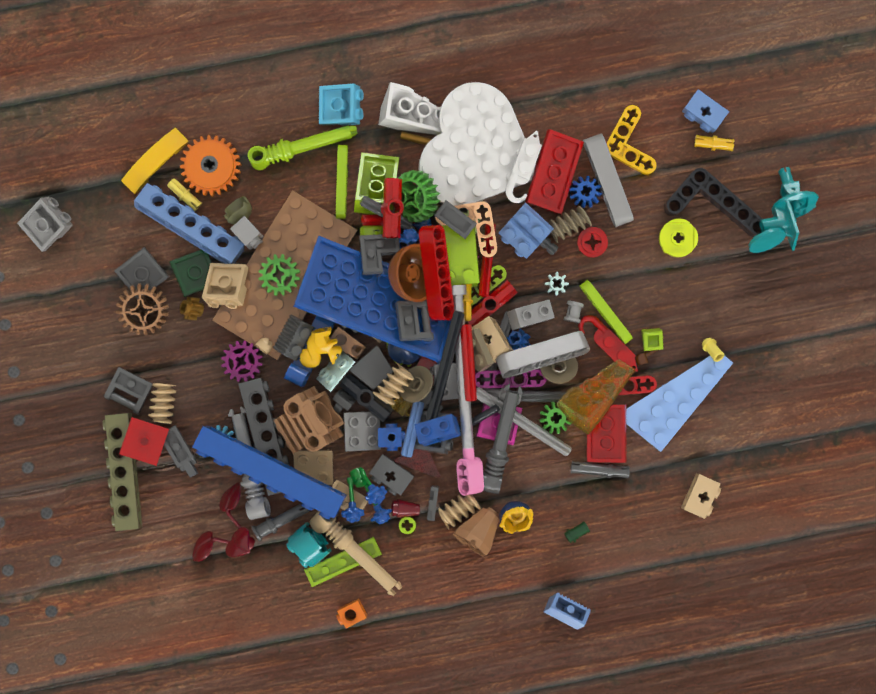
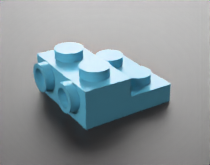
[319,84,364,126]

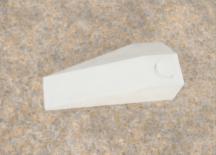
[378,82,441,135]

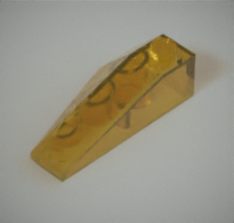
[557,360,635,435]

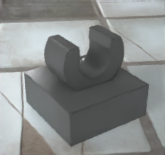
[333,389,356,413]

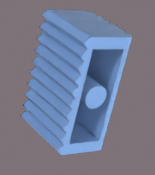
[544,593,591,630]

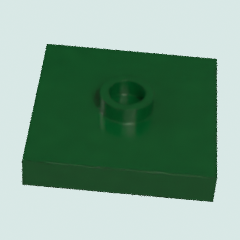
[169,250,212,298]

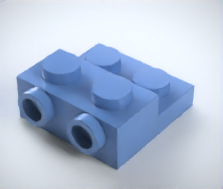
[499,203,554,259]

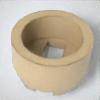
[255,338,272,354]

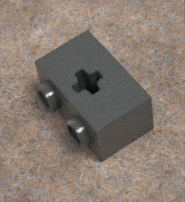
[369,454,414,496]

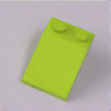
[354,152,399,214]
[441,225,480,286]

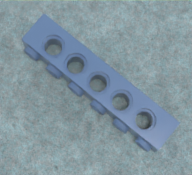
[134,183,244,264]

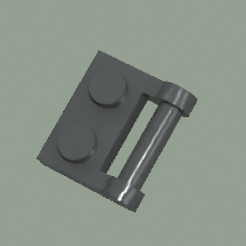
[395,300,434,341]
[104,367,153,415]

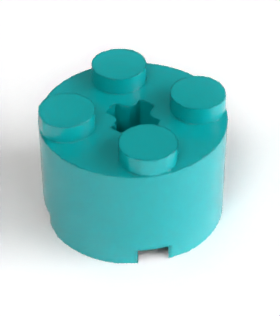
[286,522,331,568]

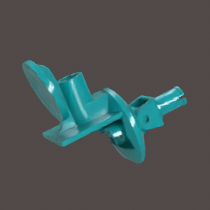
[748,167,819,253]

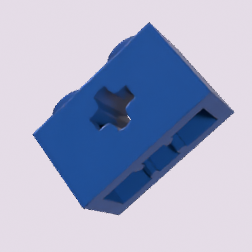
[414,414,461,446]

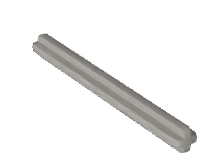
[476,387,572,456]

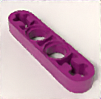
[475,369,546,388]

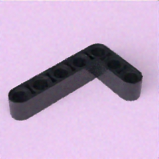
[664,168,762,237]

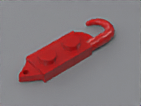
[578,315,638,372]

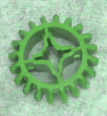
[394,170,440,223]

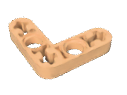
[435,201,497,257]

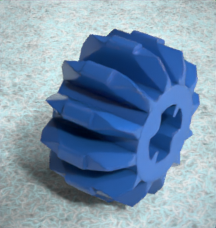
[569,176,602,209]

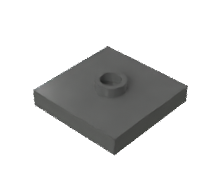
[114,247,169,299]

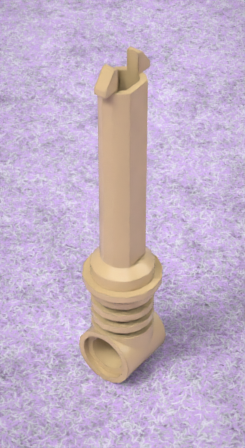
[310,511,402,596]

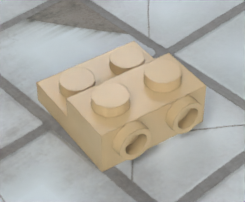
[202,263,248,309]

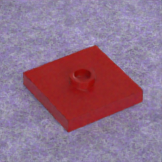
[119,417,169,466]

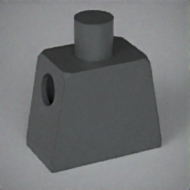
[350,346,394,390]

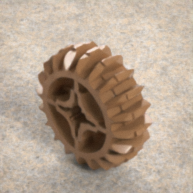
[116,283,169,335]

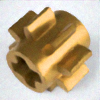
[180,297,204,320]

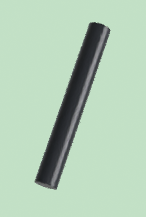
[459,404,500,432]

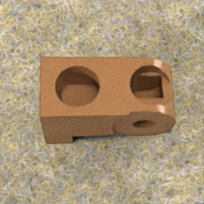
[330,326,366,360]

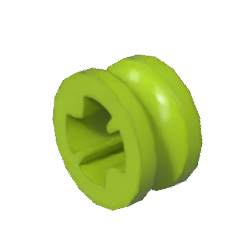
[399,516,416,534]

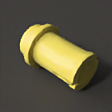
[702,338,724,362]

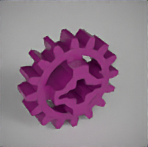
[221,341,263,382]

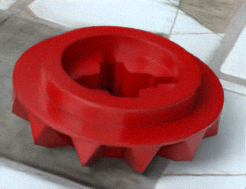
[577,227,608,258]

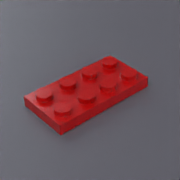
[525,129,584,215]

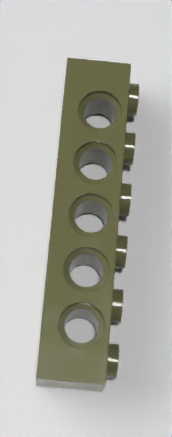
[103,413,142,531]

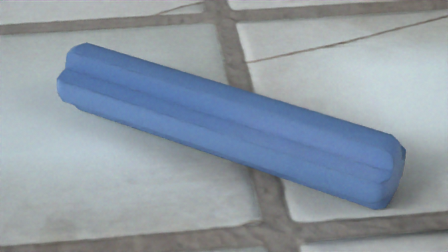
[401,401,424,457]

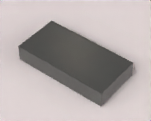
[434,200,477,239]

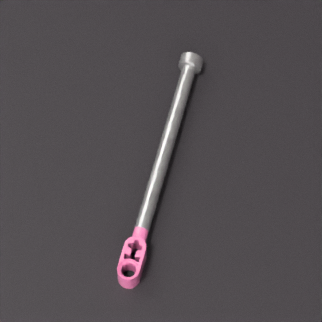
[452,285,484,496]

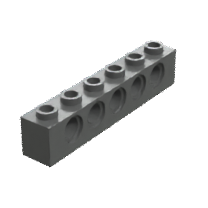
[239,378,289,496]

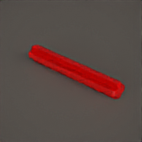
[479,224,496,297]
[460,324,477,401]

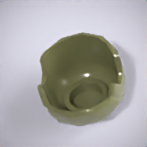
[224,196,252,225]

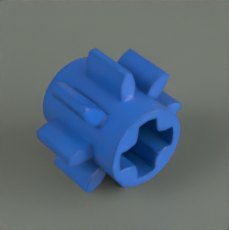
[507,329,531,350]

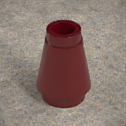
[391,499,420,518]

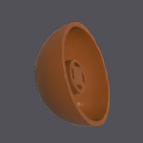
[388,244,427,302]

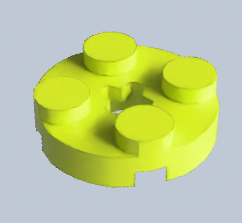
[659,219,698,257]

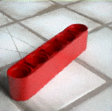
[419,225,454,320]

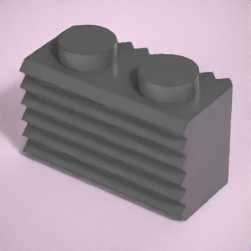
[273,315,314,361]

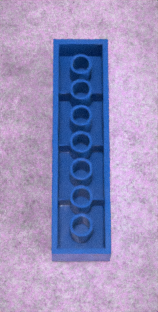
[192,425,347,520]

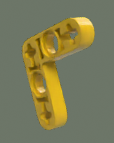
[606,105,656,175]

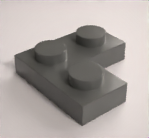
[359,234,400,275]

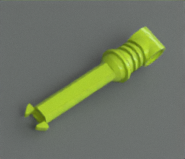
[248,125,358,170]

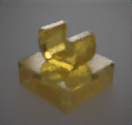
[390,394,413,417]

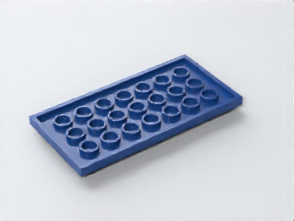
[293,236,452,362]

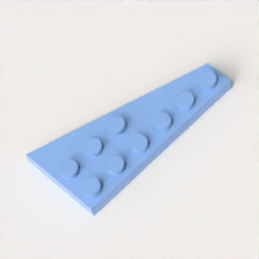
[626,356,733,452]

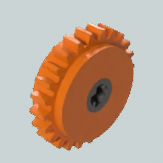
[180,135,242,196]

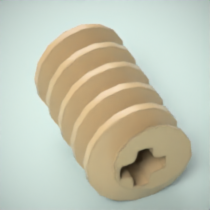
[373,362,414,405]
[148,383,176,424]
[438,495,481,530]

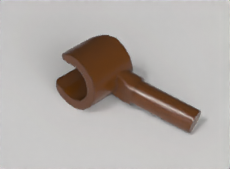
[636,350,658,365]

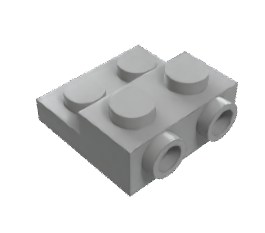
[17,196,73,252]

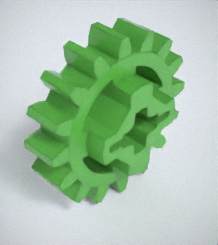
[258,254,301,296]

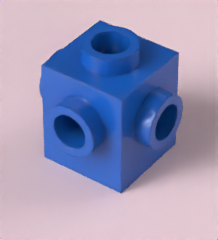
[378,423,405,451]

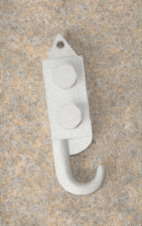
[506,131,542,203]

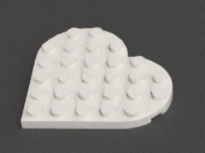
[418,82,536,206]

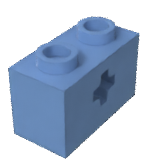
[682,89,729,134]

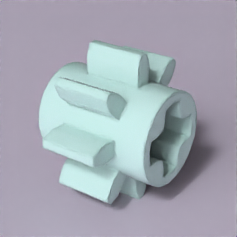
[544,272,569,296]

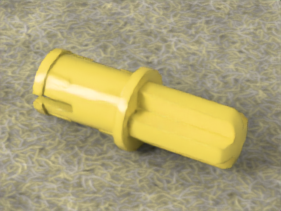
[167,178,202,211]

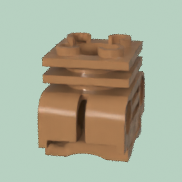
[273,386,345,454]

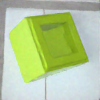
[641,328,663,351]

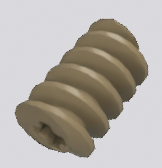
[549,206,592,243]

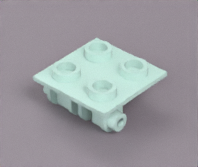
[316,351,355,392]

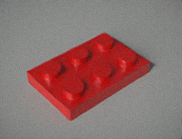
[587,404,626,463]

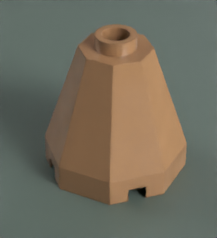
[453,507,499,557]

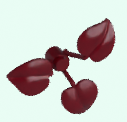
[192,482,255,562]

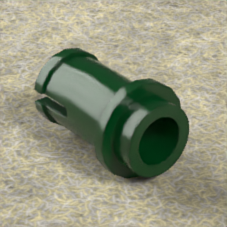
[564,521,590,543]

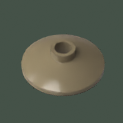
[540,358,578,384]
[399,366,433,403]

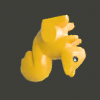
[299,327,342,368]

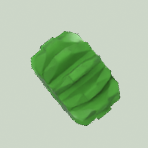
[539,402,572,434]

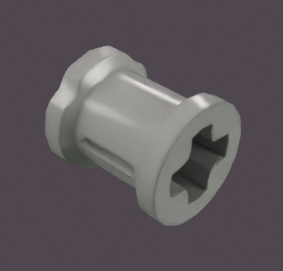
[563,301,584,323]

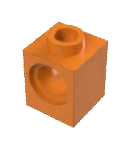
[336,598,368,628]

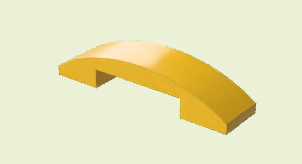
[121,128,189,194]

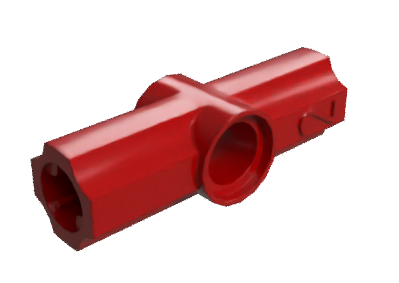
[381,178,404,238]
[467,280,518,327]

